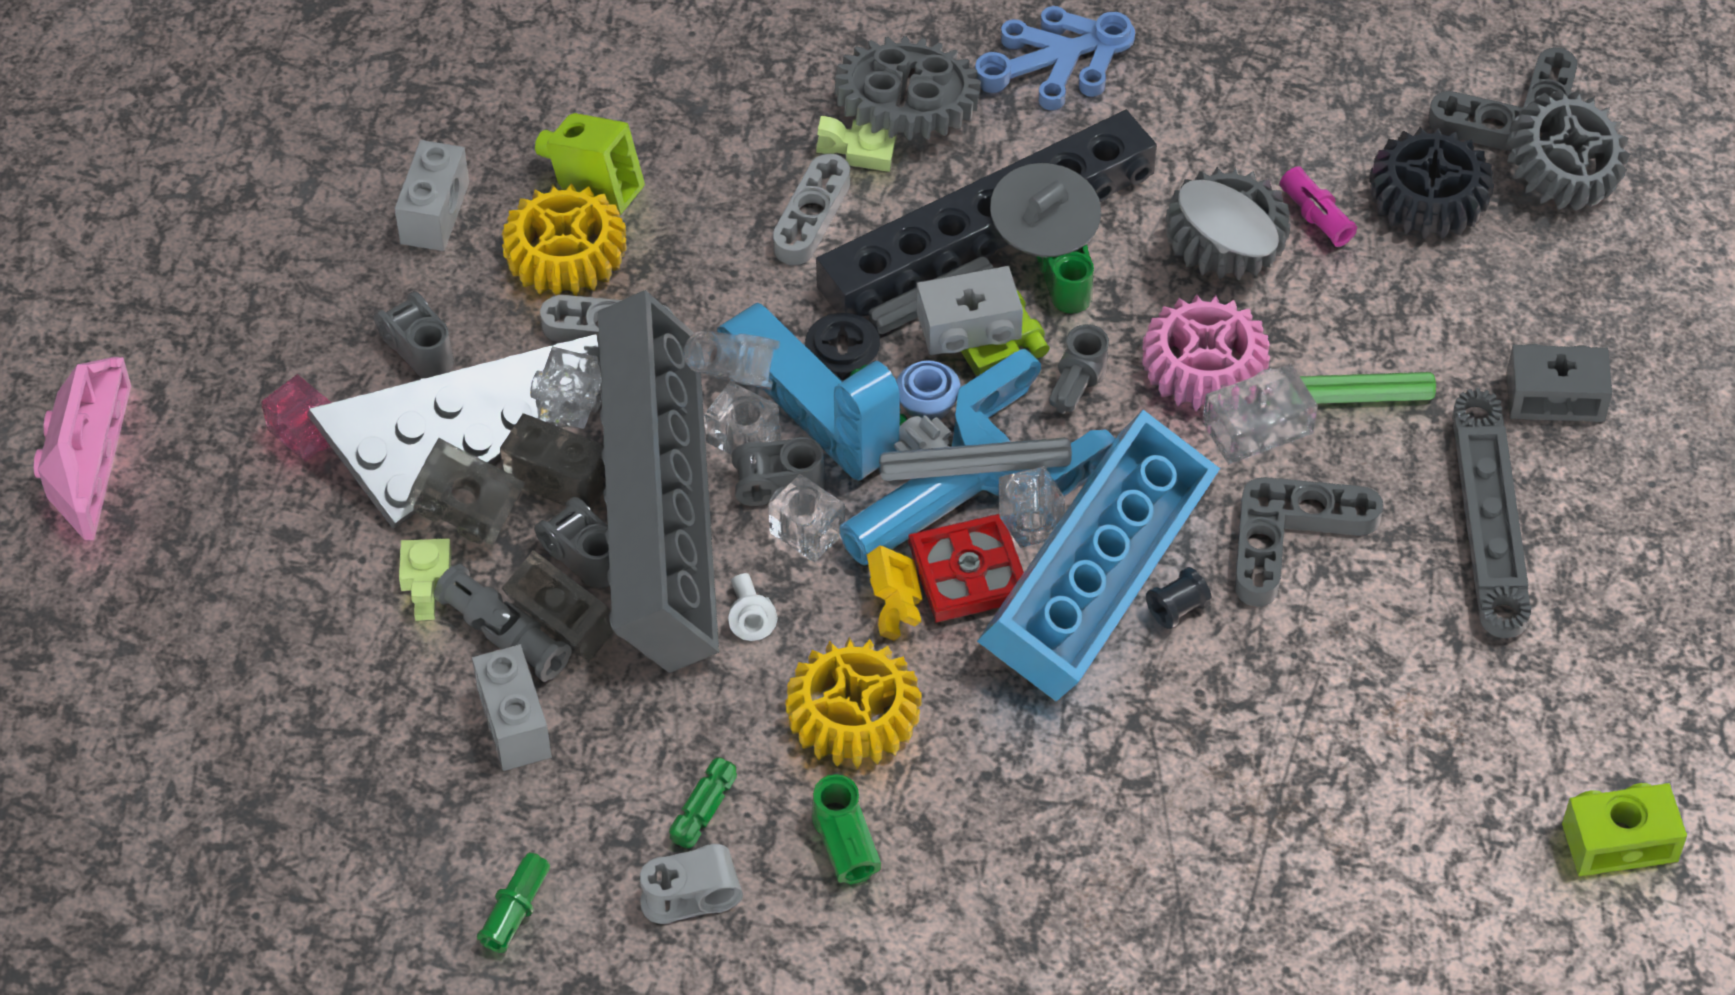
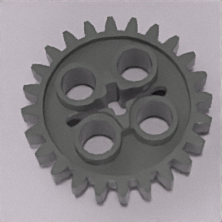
[834,36,981,140]

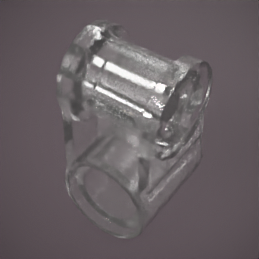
[684,330,780,389]

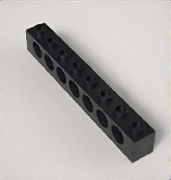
[816,109,1157,317]

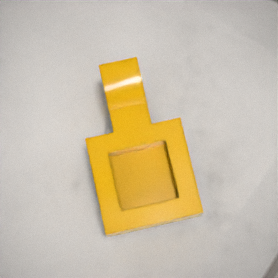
[867,545,922,641]

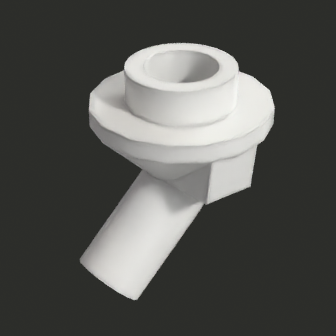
[728,573,778,641]

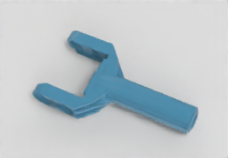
[839,349,1116,566]

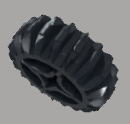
[1369,127,1494,240]

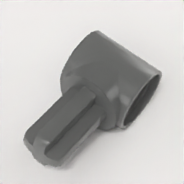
[1049,324,1109,414]

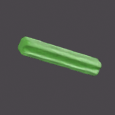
[1294,372,1436,404]

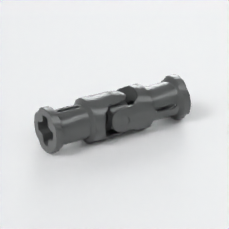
[433,564,572,682]

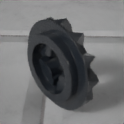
[805,313,880,379]

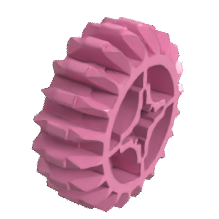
[1142,294,1270,413]

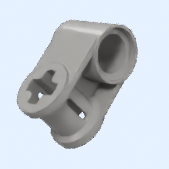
[640,844,743,924]

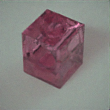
[261,374,332,462]

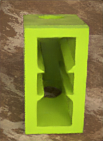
[535,113,645,215]

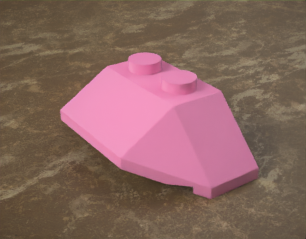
[34,357,131,541]

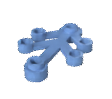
[975,6,1135,110]

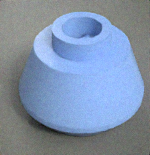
[896,361,961,421]

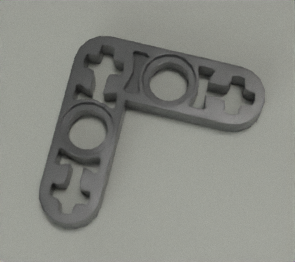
[1428,47,1577,151]
[1235,477,1384,607]

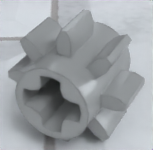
[893,416,952,451]

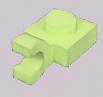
[816,116,897,172]
[399,539,452,621]

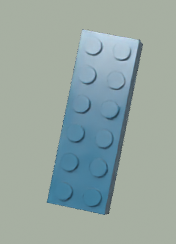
[977,410,1220,702]

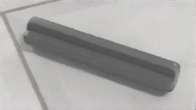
[869,257,994,334]

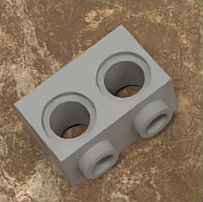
[472,644,552,771]

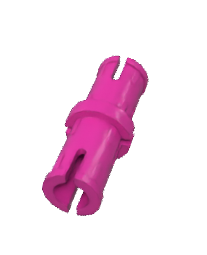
[1279,166,1358,247]

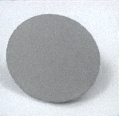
[1178,180,1279,257]

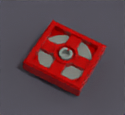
[908,513,1024,623]

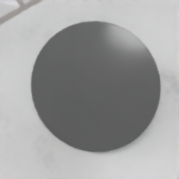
[990,163,1101,257]

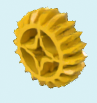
[502,183,627,296]
[785,637,922,769]

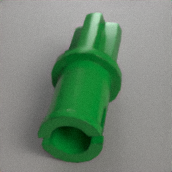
[476,852,550,953]

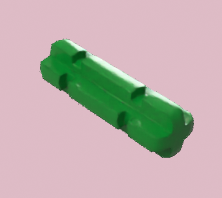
[669,757,737,849]

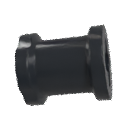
[1146,567,1212,629]

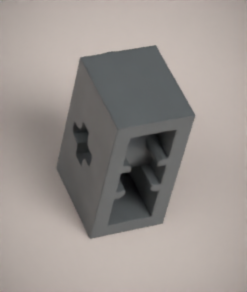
[1506,344,1612,422]

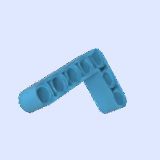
[717,303,900,481]

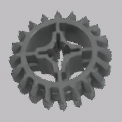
[1505,89,1631,211]
[1166,166,1291,281]

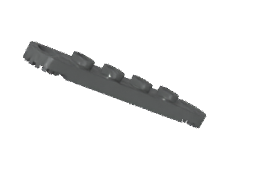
[1452,388,1532,638]

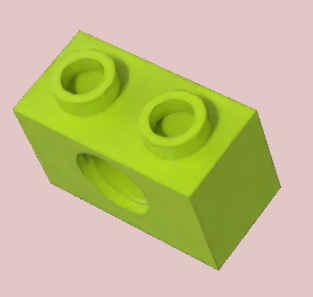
[1562,783,1687,877]

